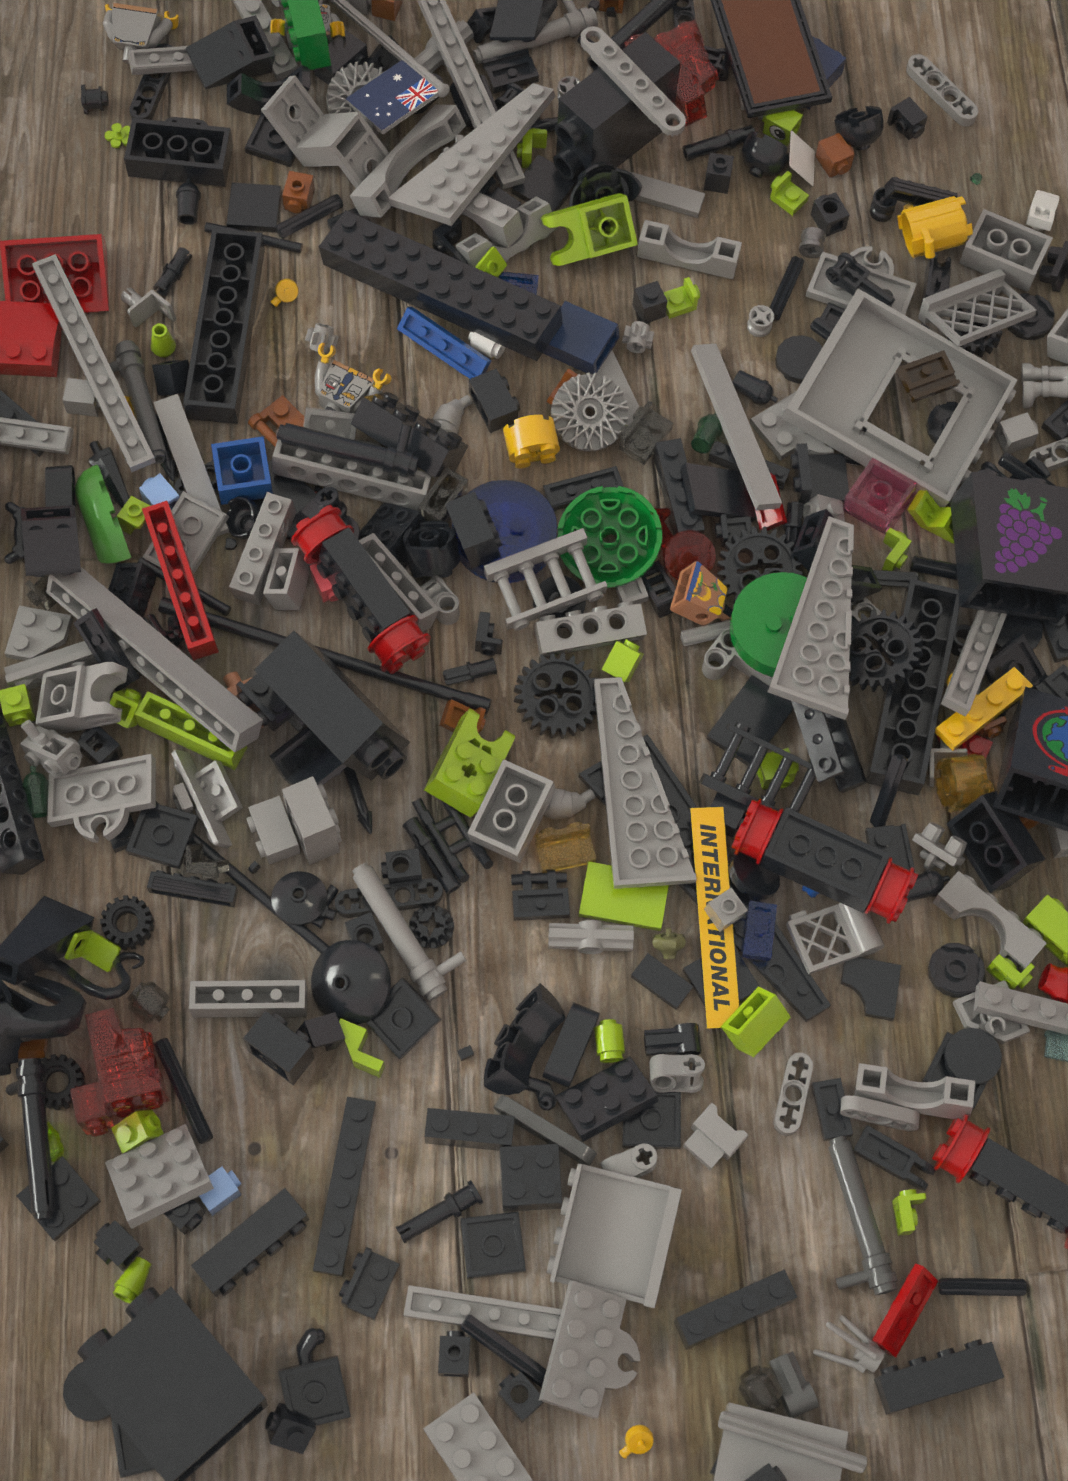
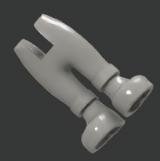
[1021,363,1068,408]

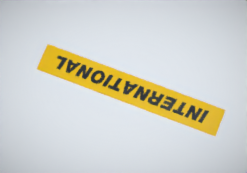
[690,807,739,1029]

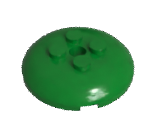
[557,486,662,588]

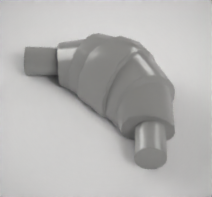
[432,395,472,434]
[544,788,596,820]

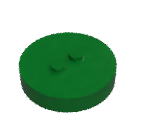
[730,572,807,677]

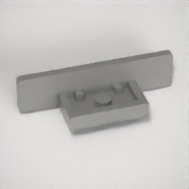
[276,407,381,447]
[171,750,243,848]

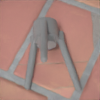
[813,1315,885,1373]

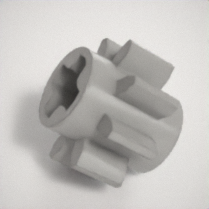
[622,321,654,353]
[305,323,339,353]

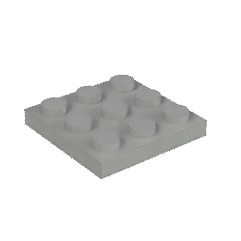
[105,1124,214,1229]

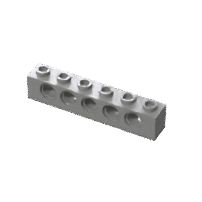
[272,440,432,512]

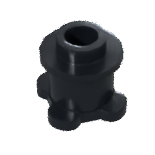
[81,84,109,114]

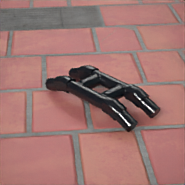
[411,797,493,883]

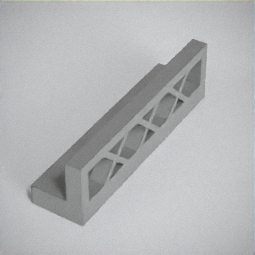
[4,641,99,690]

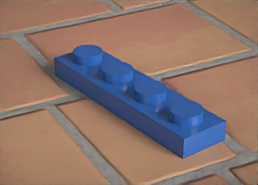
[397,306,492,379]

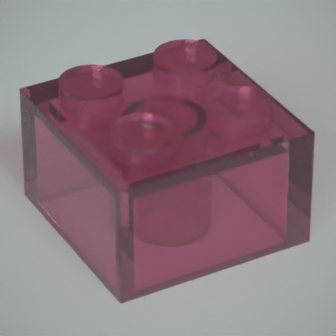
[843,457,918,535]

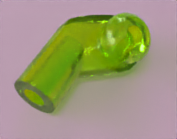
[47,1120,65,1162]

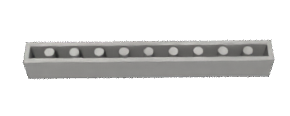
[46,567,263,752]

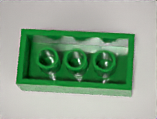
[281,0,331,70]

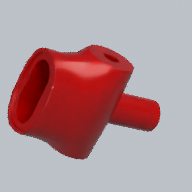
[1038,963,1068,1004]

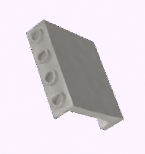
[546,1163,682,1308]
[713,1403,849,1481]

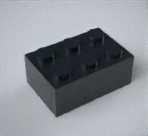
[946,791,1046,893]

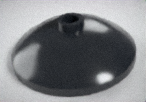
[311,940,391,1025]

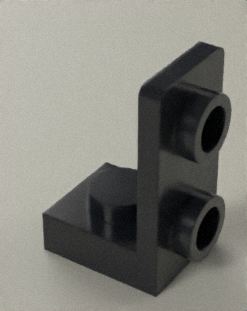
[432,218,468,264]

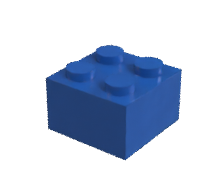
[211,436,273,505]

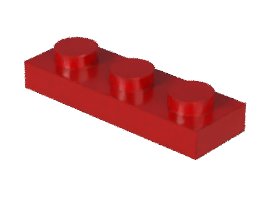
[873,1263,938,1358]

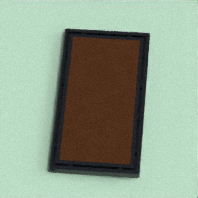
[711,0,832,118]

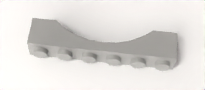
[350,104,466,218]

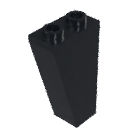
[0,896,94,986]

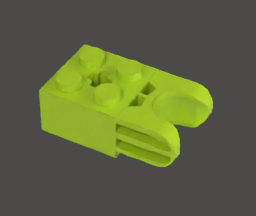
[541,193,638,266]
[424,708,515,818]

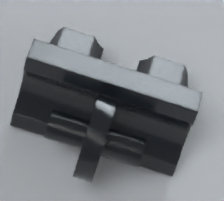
[1039,241,1068,292]

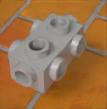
[20,720,83,775]

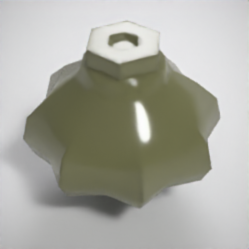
[652,928,686,960]

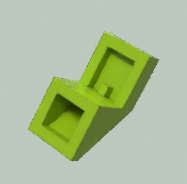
[907,490,954,544]
[339,1019,385,1078]

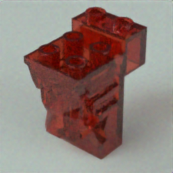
[624,19,719,127]
[70,1007,169,1137]

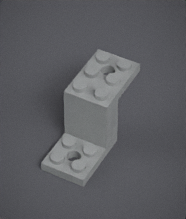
[261,76,389,188]

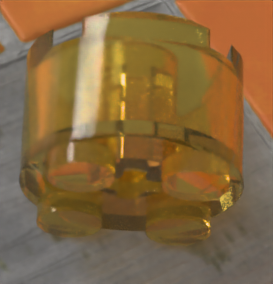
[936,754,994,812]

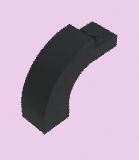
[227,65,311,115]

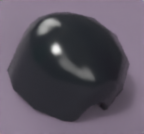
[226,496,260,539]

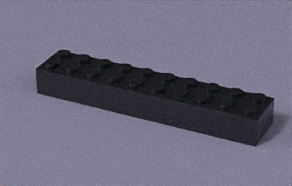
[319,210,563,361]

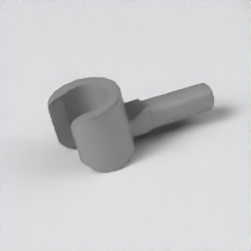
[985,1015,1006,1034]

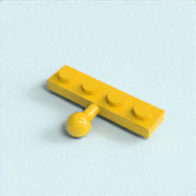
[935,667,1033,751]

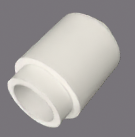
[468,332,506,359]

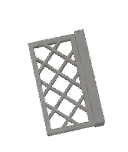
[918,269,1037,347]

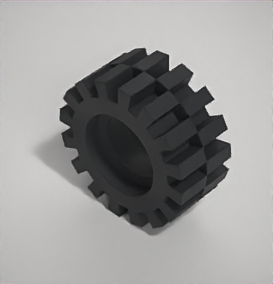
[100,895,154,950]
[42,1054,86,1110]

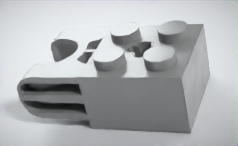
[35,662,128,734]

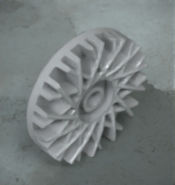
[326,61,385,135]
[551,373,629,451]

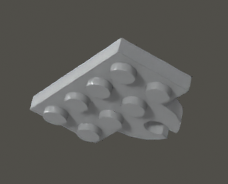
[806,246,917,315]
[750,392,834,461]
[47,754,156,843]
[539,1281,640,1419]

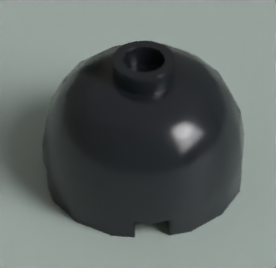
[834,106,884,150]
[742,131,790,178]

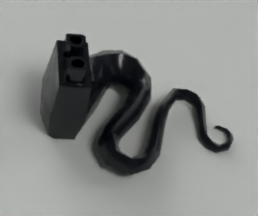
[0,952,145,1076]

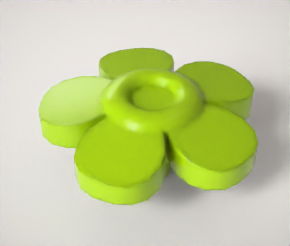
[105,123,130,148]

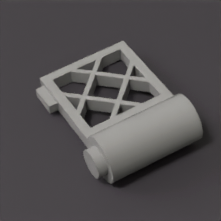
[786,903,885,975]

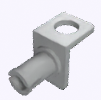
[121,288,176,327]
[930,739,968,787]

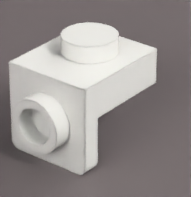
[1026,190,1060,231]

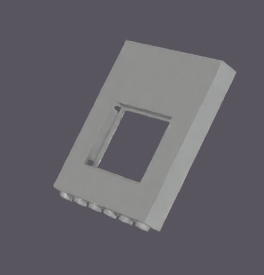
[782,289,1017,507]

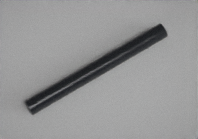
[204,222,303,253]
[138,557,231,616]

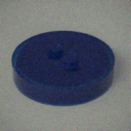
[452,480,557,583]

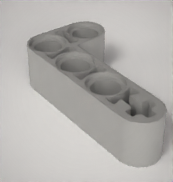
[702,628,773,686]

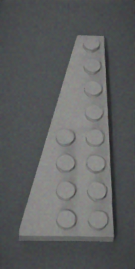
[388,83,555,226]
[768,516,854,720]
[594,677,697,889]

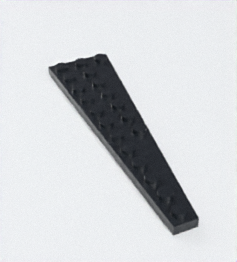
[578,734,831,1022]

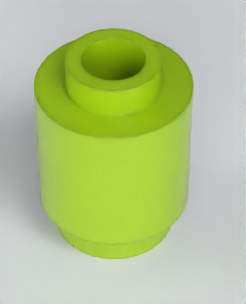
[594,1019,625,1063]

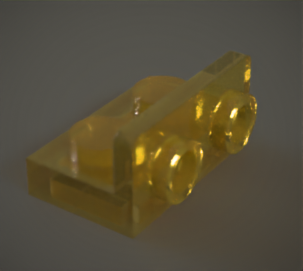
[535,822,596,873]

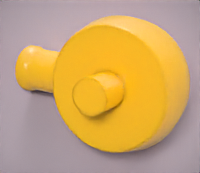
[271,279,299,307]
[619,1425,653,1459]

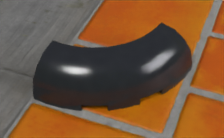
[484,983,566,1095]

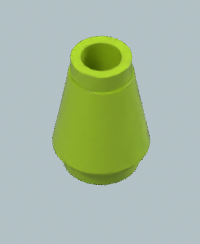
[151,323,176,358]
[113,1257,151,1304]

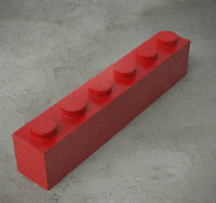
[142,501,219,661]

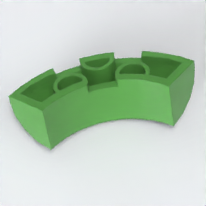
[75,465,131,563]

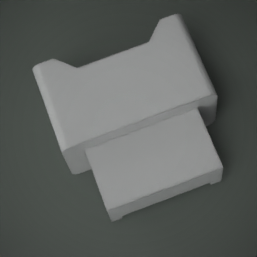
[683,1103,749,1171]

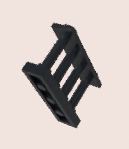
[792,701,867,793]
[699,721,816,822]

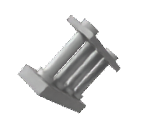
[484,528,607,631]

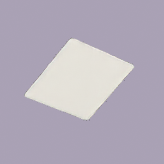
[789,130,815,186]

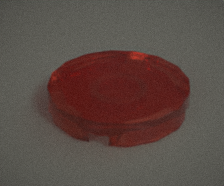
[662,530,716,580]

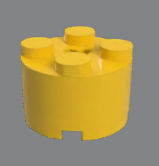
[503,414,560,469]

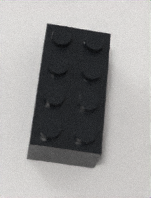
[124,118,233,187]
[350,392,468,478]

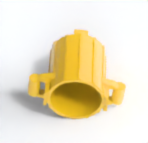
[897,196,973,259]

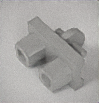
[912,822,967,871]

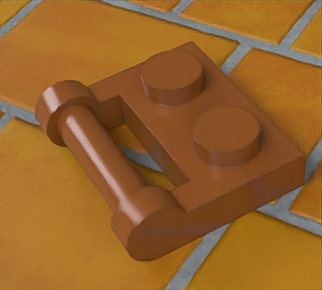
[248,395,305,447]

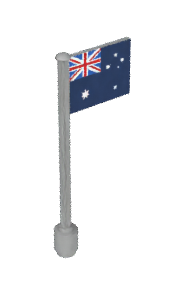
[323,0,450,134]

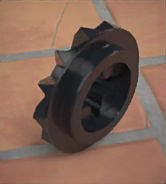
[409,904,454,948]

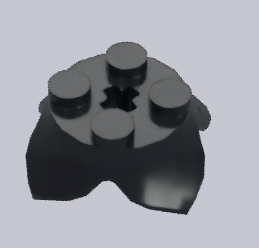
[569,162,642,229]

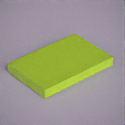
[579,861,669,931]

